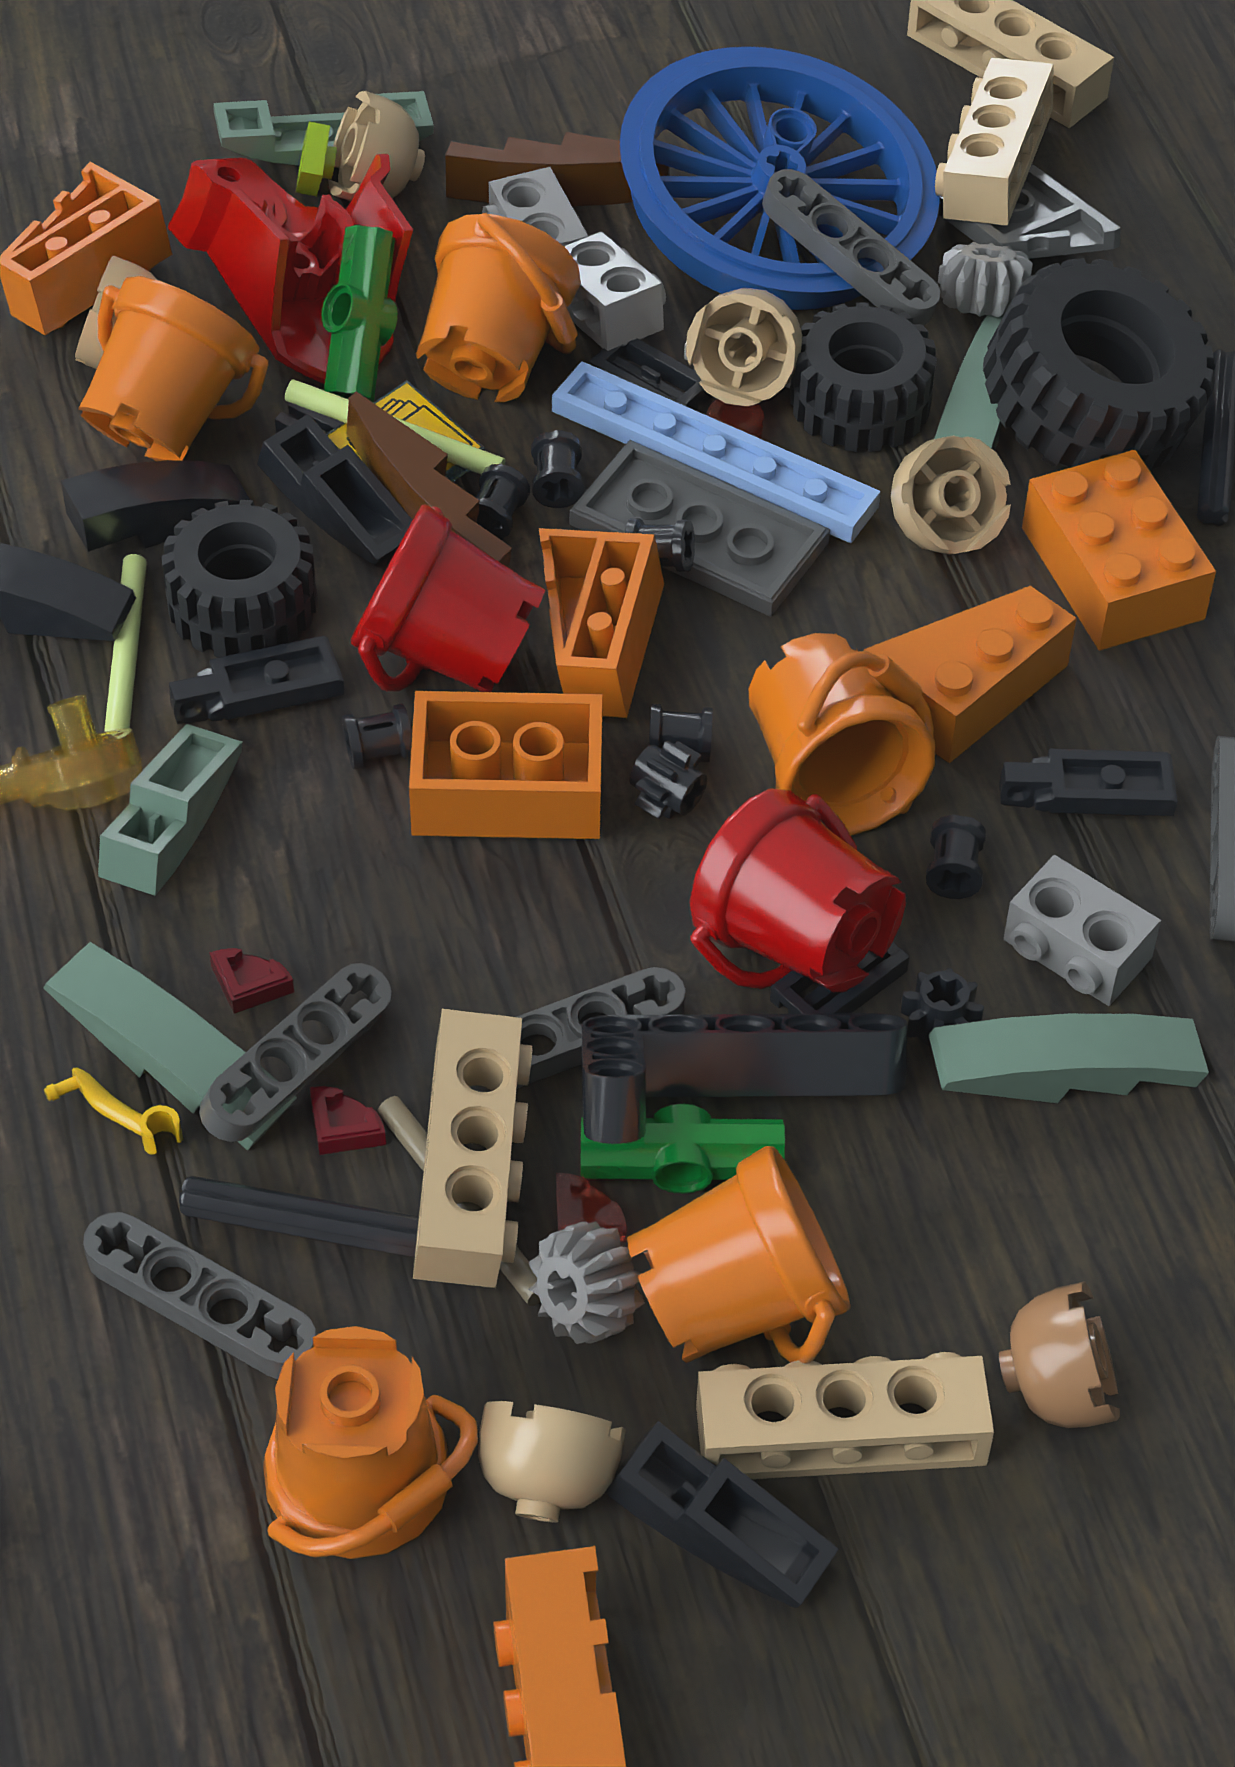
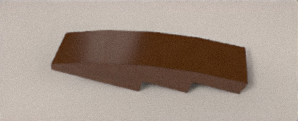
[445,132,670,206]
[346,391,512,568]

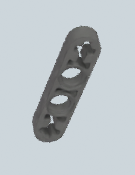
[762,169,941,326]
[1209,736,1235,942]
[199,963,392,1142]
[470,967,686,1092]
[83,1212,316,1379]

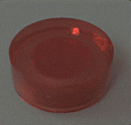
[707,399,764,438]

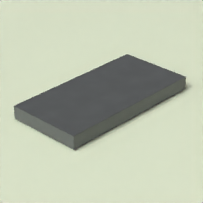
[569,440,830,617]

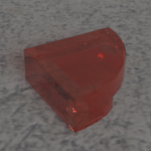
[556,1173,626,1242]

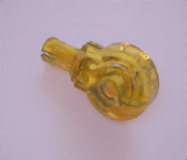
[0,695,143,810]

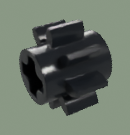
[629,740,707,819]
[900,968,984,1049]

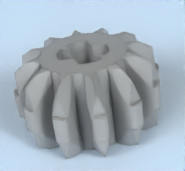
[938,242,1032,318]
[528,1222,645,1344]

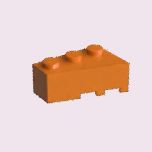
[0,162,173,335]
[539,528,664,718]
[864,586,1077,763]
[493,1546,626,1767]

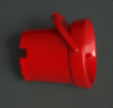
[351,504,545,692]
[690,788,906,992]

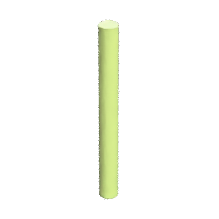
[285,379,505,474]
[103,554,147,753]

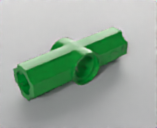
[322,225,397,403]
[581,1104,785,1194]

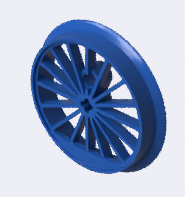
[620,47,940,310]

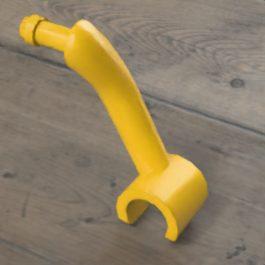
[44,1067,183,1155]

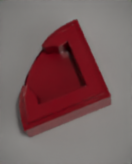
[209,948,294,1014]
[310,1086,386,1155]

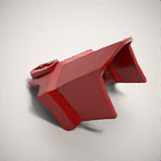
[168,153,413,384]

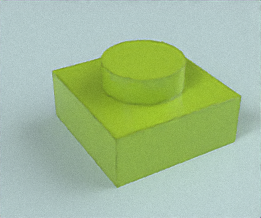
[296,121,337,196]

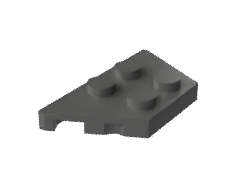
[938,164,1121,259]

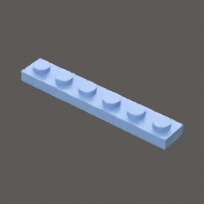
[552,361,881,543]

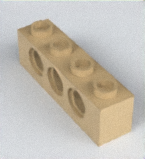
[907,0,1114,128]
[935,58,1054,225]
[413,1009,532,1288]
[696,1352,994,1479]

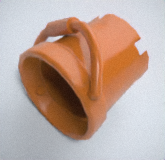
[416,213,581,402]
[78,276,268,461]
[748,633,935,836]
[627,1146,851,1363]
[264,1326,478,1559]

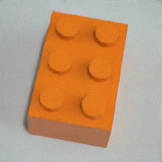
[1022,450,1216,651]
[409,691,602,839]

